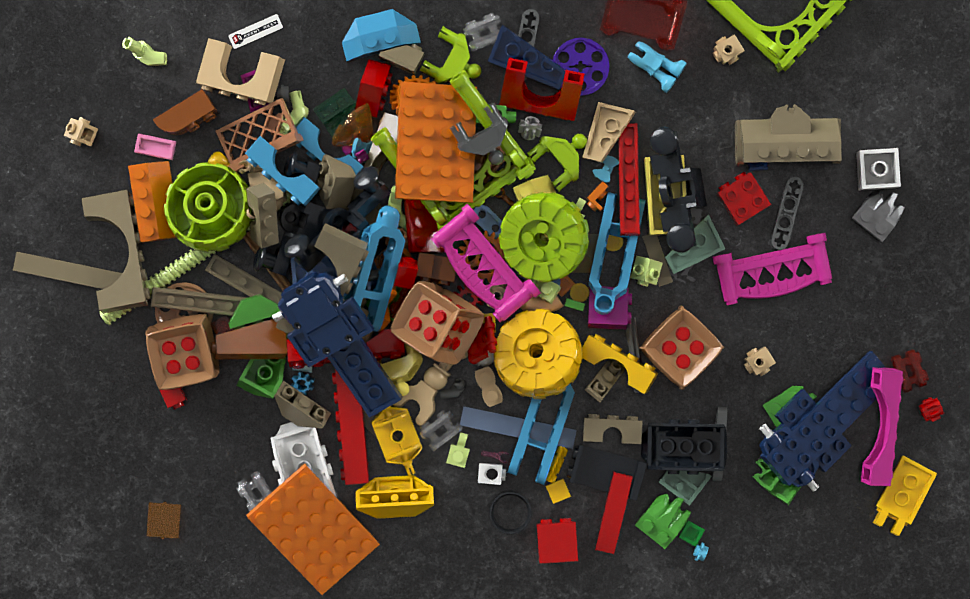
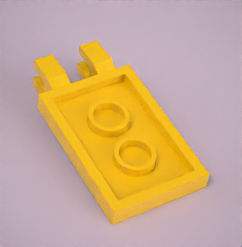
[873,455,937,536]

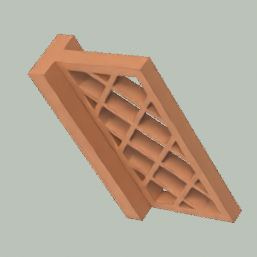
[216,98,304,173]

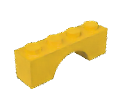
[582,334,658,394]

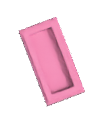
[134,134,176,161]

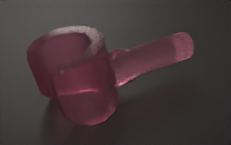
[481,451,509,463]

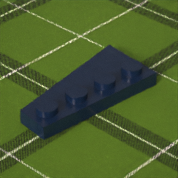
[488,25,566,89]

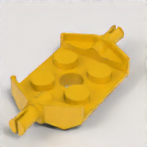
[371,406,422,476]

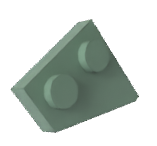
[659,470,712,506]

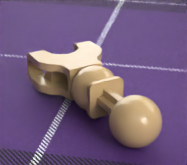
[393,351,468,426]

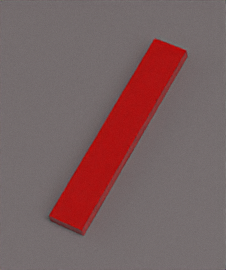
[618,123,640,236]

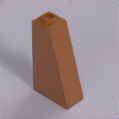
[211,319,287,359]

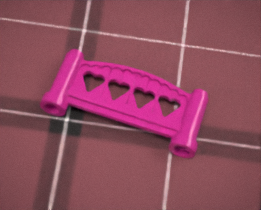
[431,204,541,322]
[712,233,832,305]

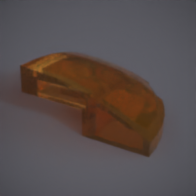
[332,104,373,146]

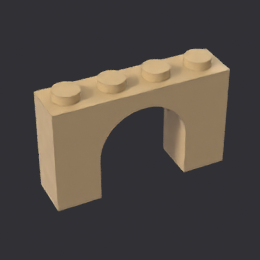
[196,38,285,106]

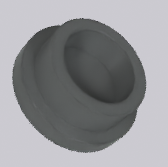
[277,84,289,102]

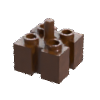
[416,253,456,286]

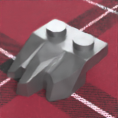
[852,189,905,242]

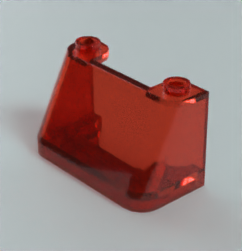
[600,0,687,50]

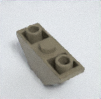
[584,359,626,402]
[274,381,331,428]

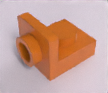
[586,181,608,212]

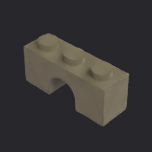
[246,183,279,248]
[583,414,642,444]

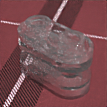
[463,13,501,51]
[419,410,463,452]
[236,471,272,511]

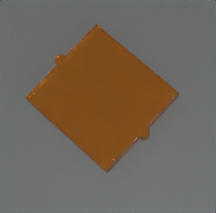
[147,501,181,539]

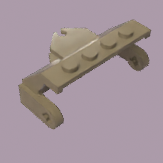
[735,104,842,165]

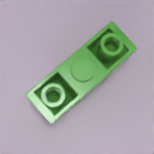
[228,294,280,330]

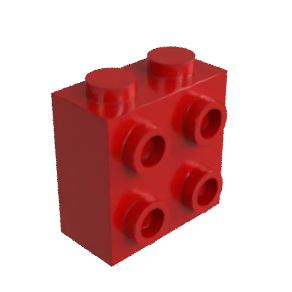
[716,172,771,226]
[537,518,578,563]

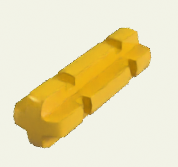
[546,446,568,483]

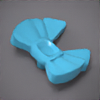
[351,138,372,163]
[593,156,619,183]

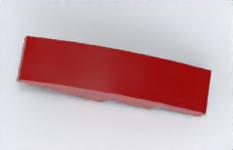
[595,472,633,554]

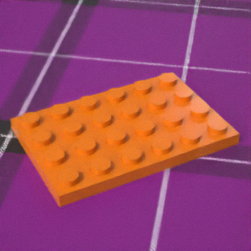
[395,82,477,203]
[246,464,380,595]

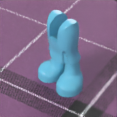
[628,41,687,93]

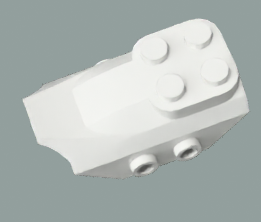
[271,422,337,497]

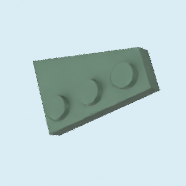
[665,214,725,274]

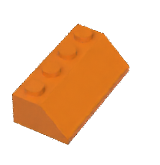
[128,161,177,243]

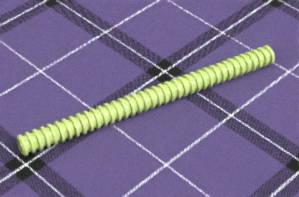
[100,191,292,325]

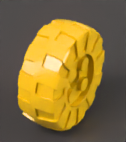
[494,309,582,399]

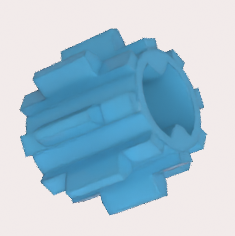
[291,371,315,395]

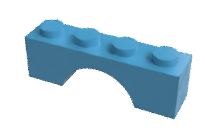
[296,117,364,175]
[245,136,321,206]

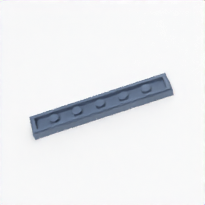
[460,406,577,449]

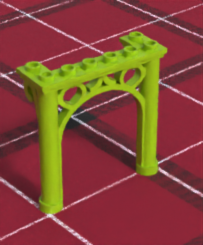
[706,0,852,73]
[371,70,536,231]

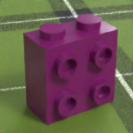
[588,286,632,330]

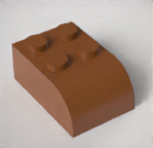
[153,89,219,135]

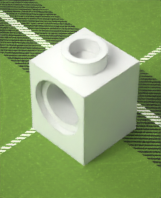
[478,463,506,485]

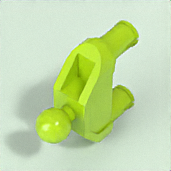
[420,26,482,84]
[527,134,587,192]

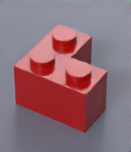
[355,59,393,117]

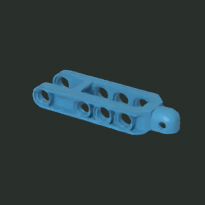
[588,192,646,315]
[344,206,405,332]
[507,384,575,485]

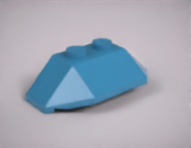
[342,9,421,61]

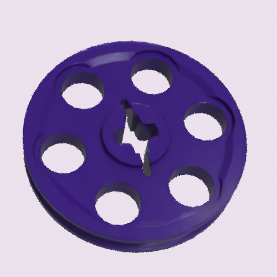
[553,38,609,96]

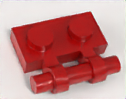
[468,316,497,364]

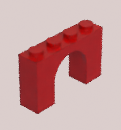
[499,58,585,121]

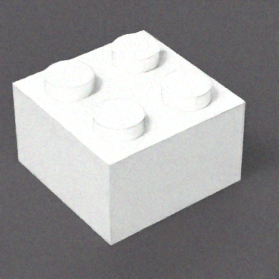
[856,148,901,191]

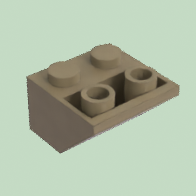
[315,155,356,209]

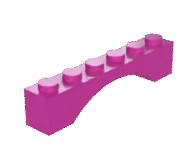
[861,367,903,486]

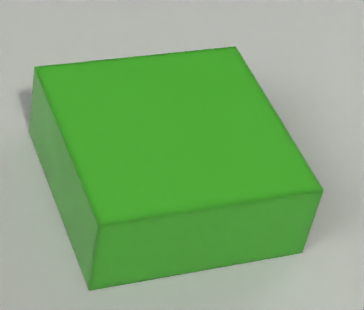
[564,298,585,311]

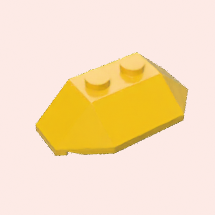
[356,475,434,519]

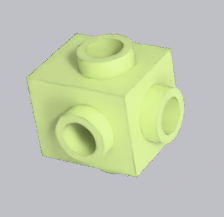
[630,256,663,287]

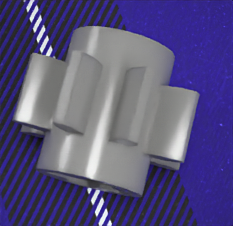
[518,116,542,140]

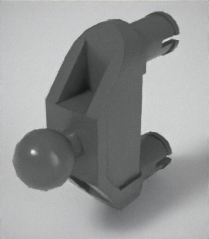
[450,102,508,165]

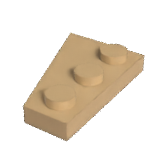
[583,102,636,163]

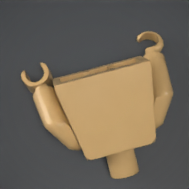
[239,160,293,219]

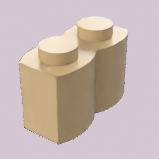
[475,366,503,407]

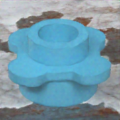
[693,543,709,561]

